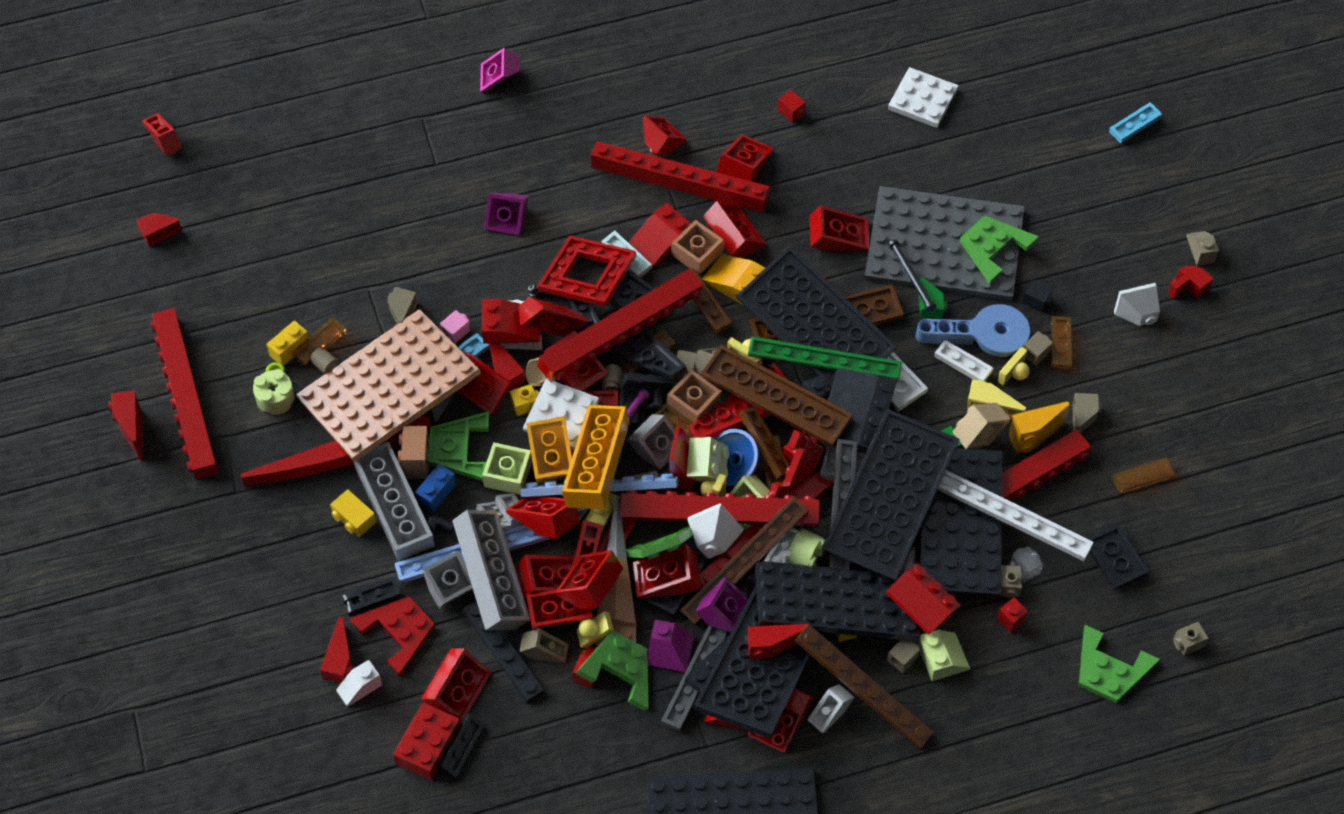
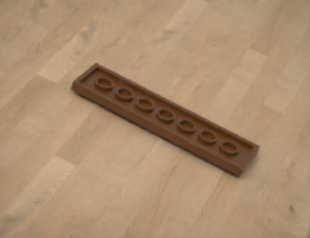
[750,285,904,341]
[701,345,853,448]

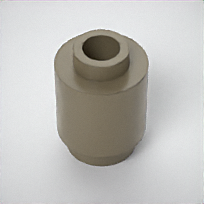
[311,348,339,374]
[602,364,622,390]

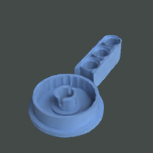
[916,304,1030,357]

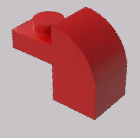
[1168,266,1214,299]

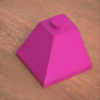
[480,48,520,93]

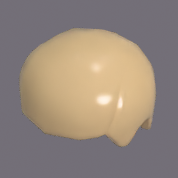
[526,358,546,386]

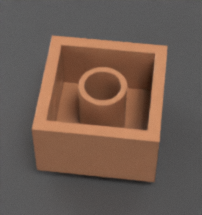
[671,220,724,275]
[666,370,721,424]
[398,426,429,479]

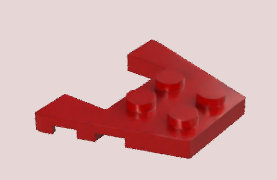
[768,430,824,497]
[350,596,435,676]

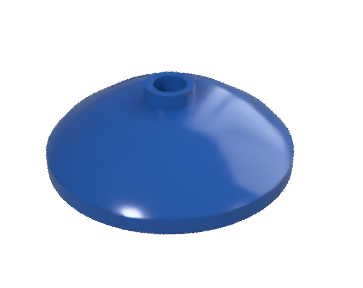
[714,429,759,487]

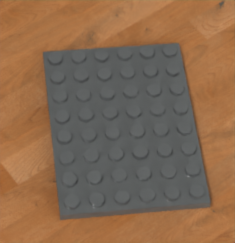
[864,186,1024,301]

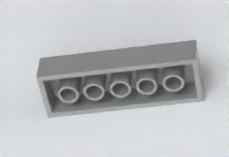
[354,442,435,561]
[452,510,530,630]

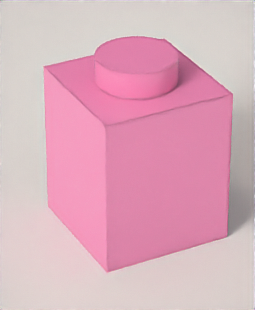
[440,310,470,344]

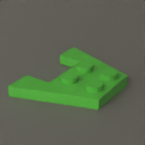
[960,216,1039,284]
[428,411,490,481]
[626,525,693,559]
[1078,625,1160,703]
[576,630,648,711]

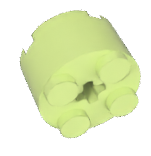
[253,369,295,415]
[785,528,826,567]

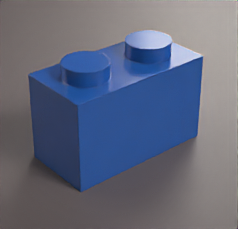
[415,464,456,513]

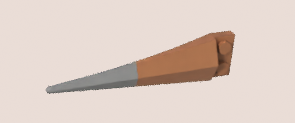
[595,497,636,647]

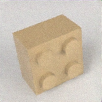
[953,402,1010,449]

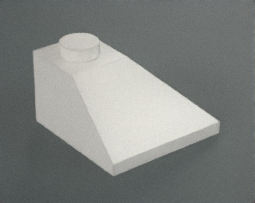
[1114,283,1160,326]
[688,503,743,559]

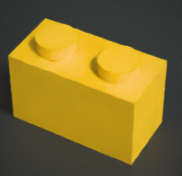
[267,321,310,366]
[330,489,376,537]

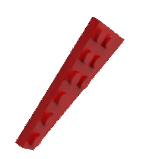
[689,363,786,438]

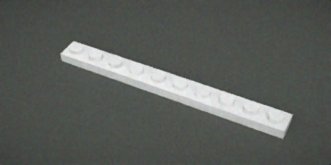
[938,470,1093,561]

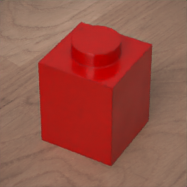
[777,90,806,123]
[997,598,1028,634]

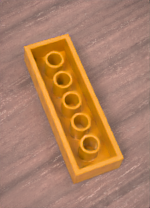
[562,405,629,509]

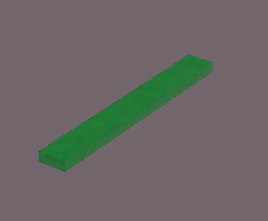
[748,336,902,382]

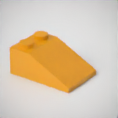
[702,254,765,305]
[1009,401,1070,454]
[526,416,572,485]

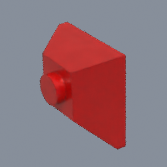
[643,115,687,156]

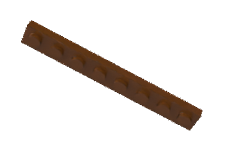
[681,497,808,624]
[794,624,933,749]

